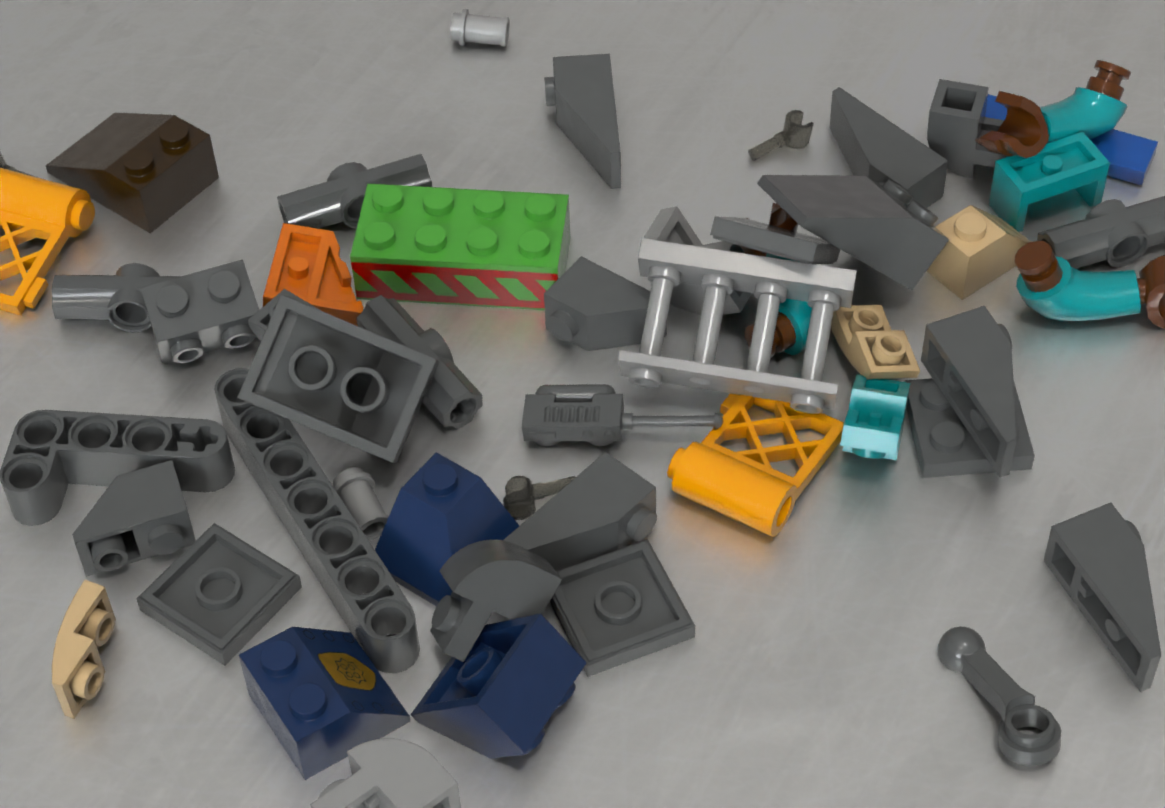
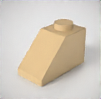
[927,205,1031,300]

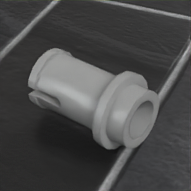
[451,9,510,47]
[333,467,389,540]

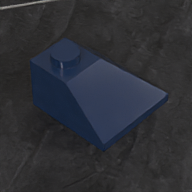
[375,452,519,606]

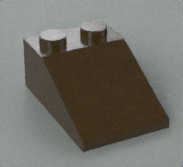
[46,113,219,234]

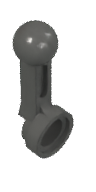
[938,626,1061,766]

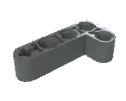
[0,410,235,526]

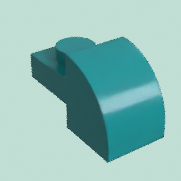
[840,374,911,460]

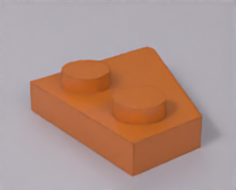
[263,223,364,326]

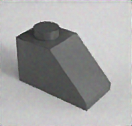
[544,256,667,351]

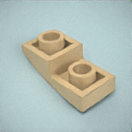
[831,305,920,379]
[52,580,116,719]

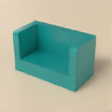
[989,131,1110,232]

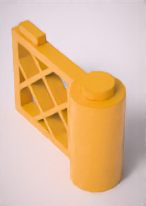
[0,168,95,315]
[667,393,844,537]

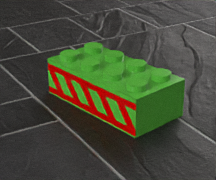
[350,184,571,310]

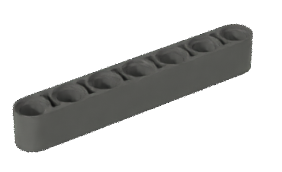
[214,368,420,673]

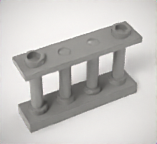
[618,238,857,414]

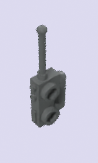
[522,384,723,446]

